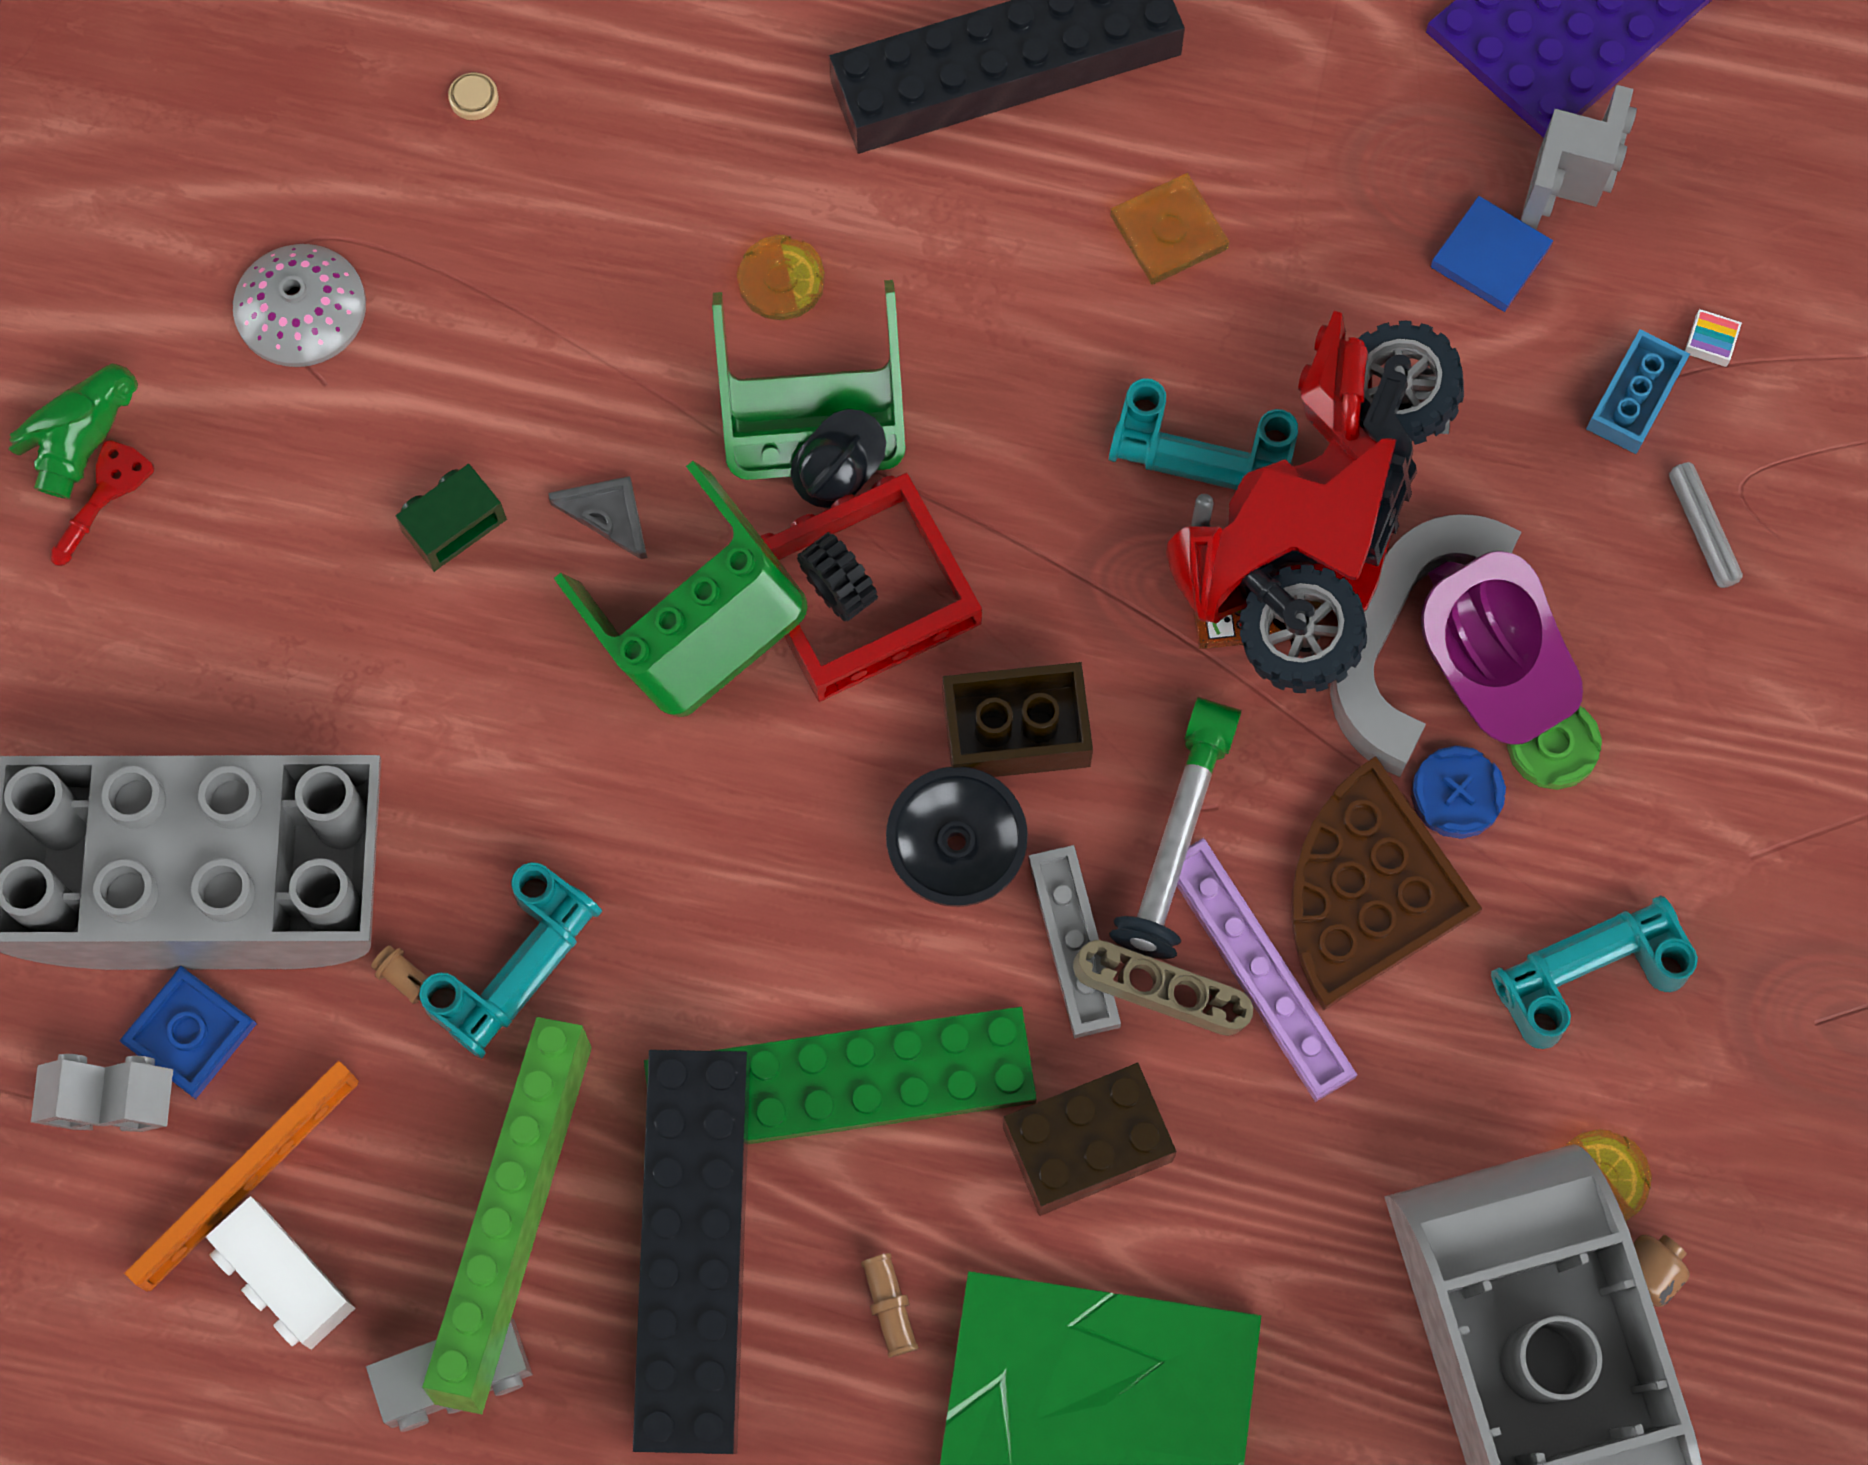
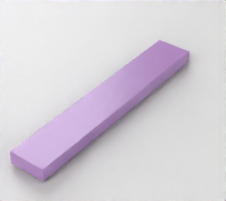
[1177,838,1357,1102]

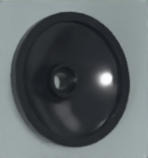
[886,767,1028,907]

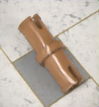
[861,1253,919,1358]

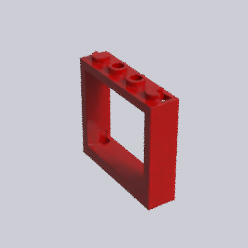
[760,473,982,702]

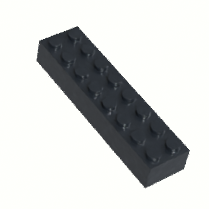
[829,0,1185,154]
[633,1050,750,1454]

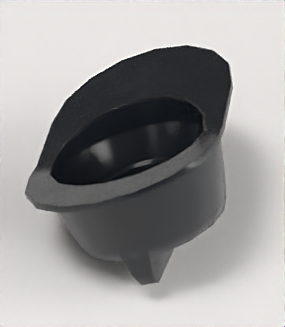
[791,409,887,508]

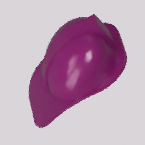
[1421,551,1583,745]

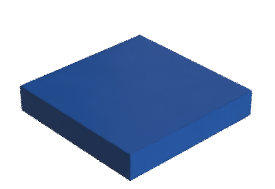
[1430,196,1553,312]
[119,966,257,1099]

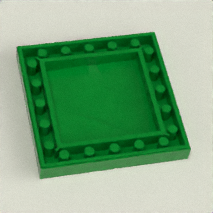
[940,1271,1262,1465]

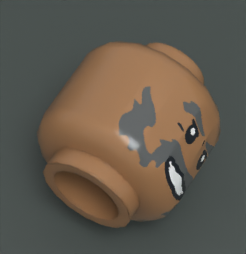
[1633,1234,1690,1307]

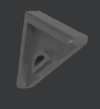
[548,476,647,559]

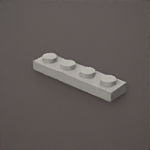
[1028,845,1121,1039]

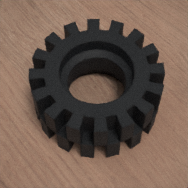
[797,532,878,622]

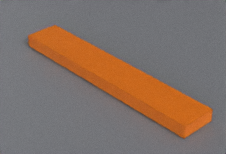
[124,1060,359,1292]

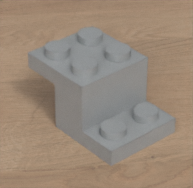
[1520,85,1637,230]

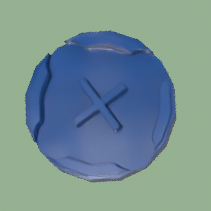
[1411,746,1506,839]

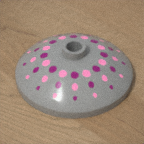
[233,244,366,367]

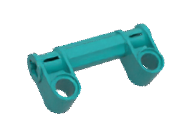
[1108,378,1298,490]
[419,862,602,1059]
[1491,895,1698,1049]

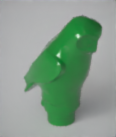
[8,363,138,499]

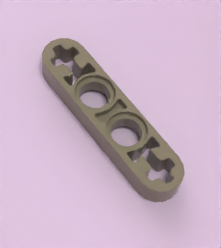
[1073,940,1253,1036]

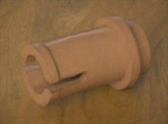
[371,945,428,1004]

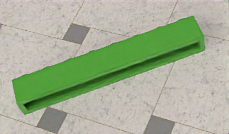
[422,1017,592,1415]

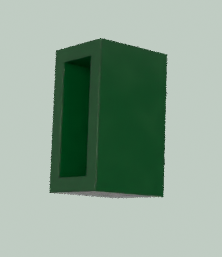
[395,464,507,572]

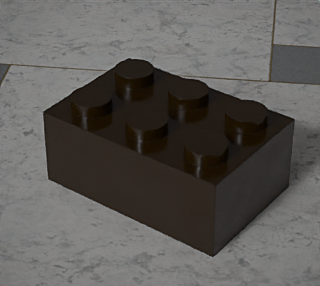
[942,662,1093,777]
[1003,1063,1177,1216]

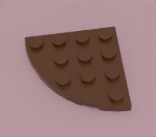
[1292,756,1482,1010]

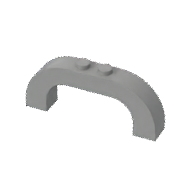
[1330,514,1521,777]

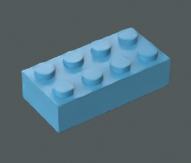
[1586,329,1690,454]

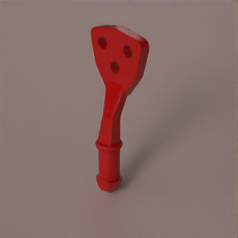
[50,440,155,566]

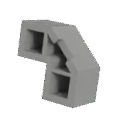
[31,1054,173,1132]

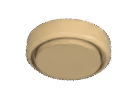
[448,72,499,120]

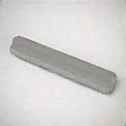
[1669,462,1743,588]

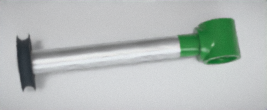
[1109,697,1242,959]

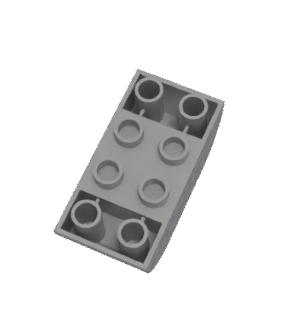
[0,755,381,970]
[1384,1144,1702,1465]

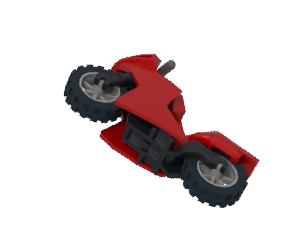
[1166,311,1464,693]

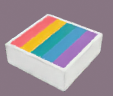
[1685,309,1742,367]

